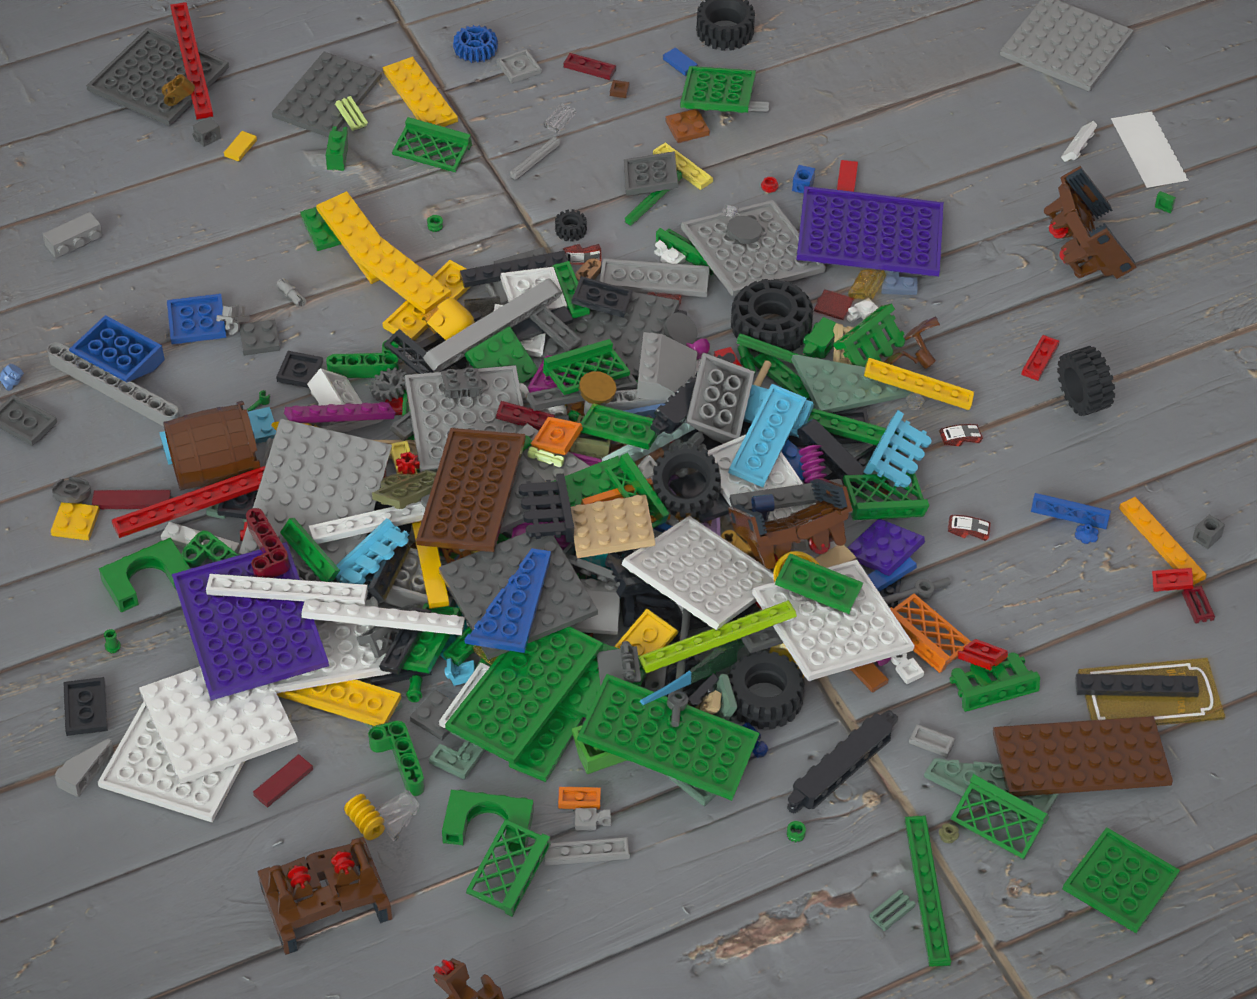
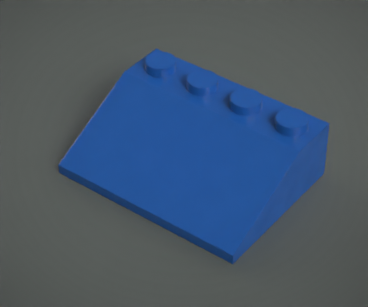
[69,315,165,382]

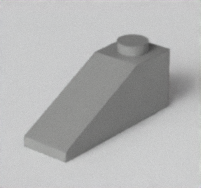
[55,739,114,797]

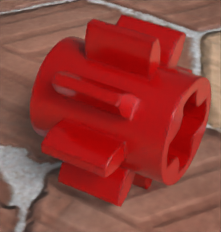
[396,452,420,475]

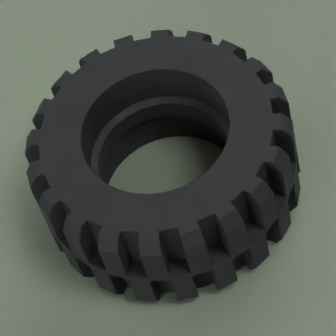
[728,651,805,730]

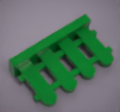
[833,303,905,367]
[949,652,1040,712]

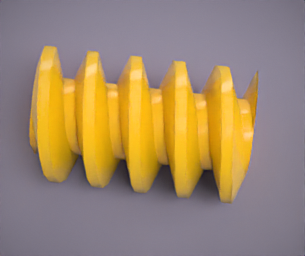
[344,794,385,840]

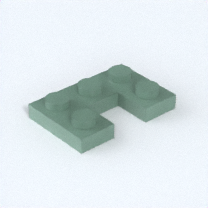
[429,732,485,780]

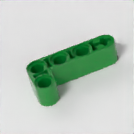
[326,340,400,378]
[182,530,238,568]
[368,720,425,796]

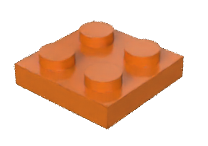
[531,417,583,455]

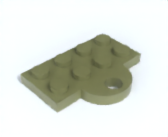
[372,470,437,509]

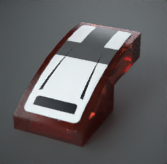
[563,244,601,264]
[939,424,983,446]
[948,515,991,541]

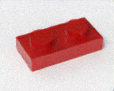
[1152,568,1194,592]

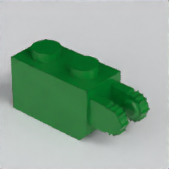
[326,126,348,171]
[803,317,836,359]

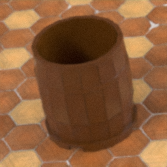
[163,400,261,491]

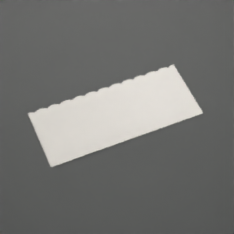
[1111,111,1189,188]

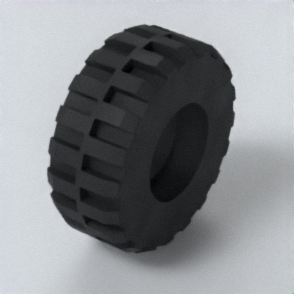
[731,279,813,354]

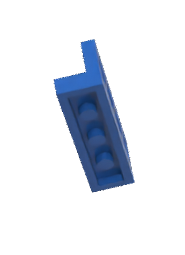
[1031,493,1111,529]

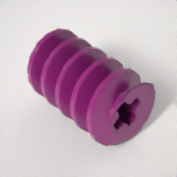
[799,445,827,484]

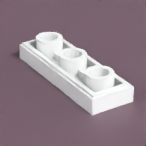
[1061,121,1097,162]

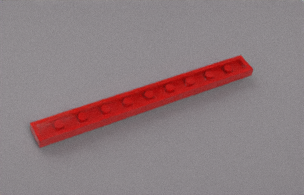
[170,2,214,119]
[112,466,265,538]

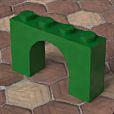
[99,537,190,613]
[442,789,534,852]

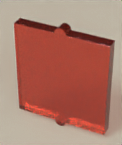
[814,289,854,320]

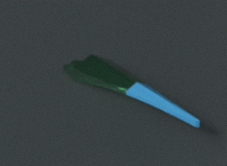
[640,638,745,705]

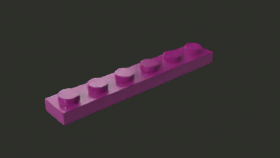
[284,402,395,423]

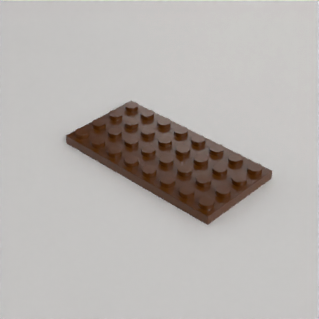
[416,428,526,552]
[993,716,1173,797]

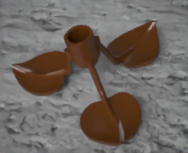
[884,316,940,369]

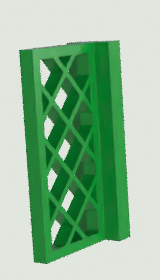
[392,117,472,173]
[543,339,630,395]
[843,473,930,520]
[950,774,1049,860]
[466,819,551,917]

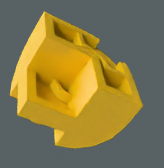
[427,298,474,340]

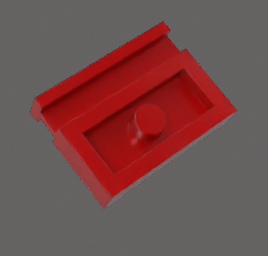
[958,639,1008,670]

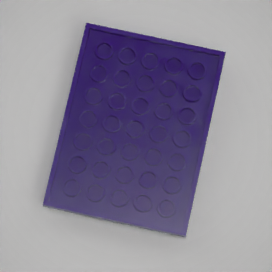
[796,186,944,277]
[172,542,329,701]

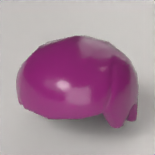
[686,338,710,360]

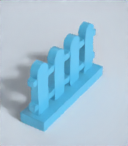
[863,410,932,488]
[335,518,409,584]

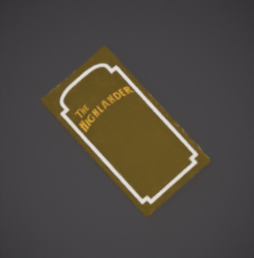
[1078,658,1225,725]

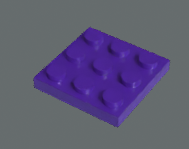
[847,519,925,576]

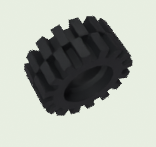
[555,209,587,242]

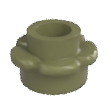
[939,823,959,843]

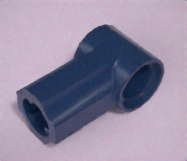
[751,494,775,522]

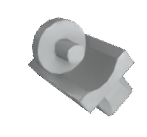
[216,305,250,335]

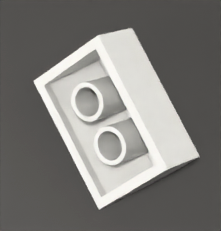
[307,368,362,424]

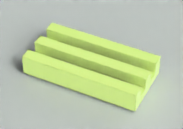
[335,96,368,131]

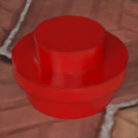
[761,177,778,193]

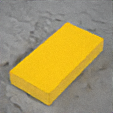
[224,131,257,162]

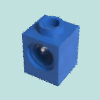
[792,165,815,194]

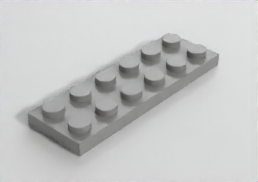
[600,259,710,297]

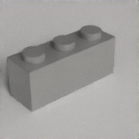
[43,212,103,258]

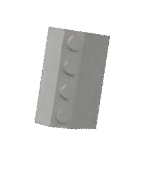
[637,332,697,401]
[686,353,755,444]
[385,548,456,608]
[570,578,620,635]

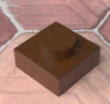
[610,80,630,98]

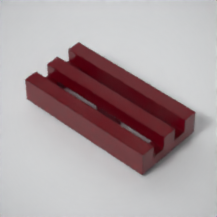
[1182,586,1215,624]

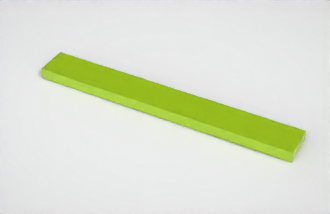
[639,600,797,673]

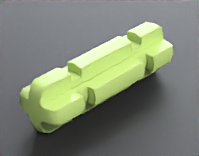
[527,447,564,467]

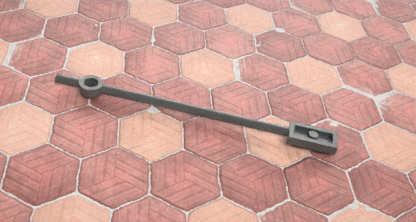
[741,577,951,653]
[667,607,691,727]

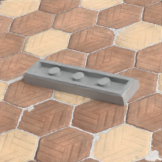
[545,837,630,866]

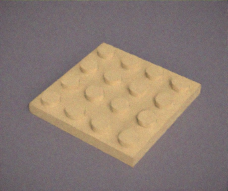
[571,495,656,558]

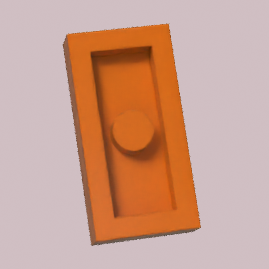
[558,787,601,810]

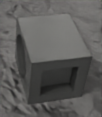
[192,117,221,147]
[1193,514,1225,549]

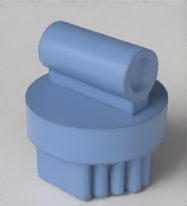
[0,363,24,391]

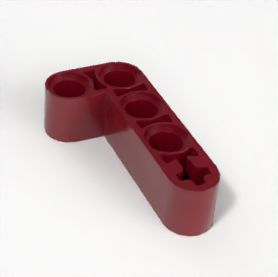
[246,508,290,578]

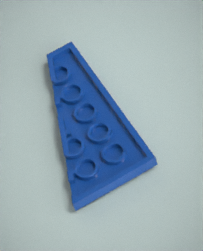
[465,548,551,653]

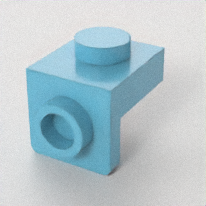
[445,658,476,686]

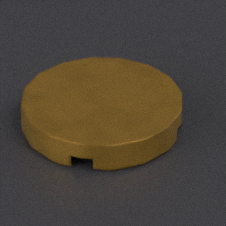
[579,371,616,405]

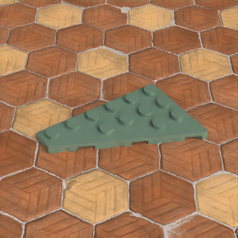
[791,355,919,413]
[924,758,1060,832]

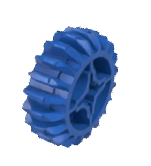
[453,25,498,63]

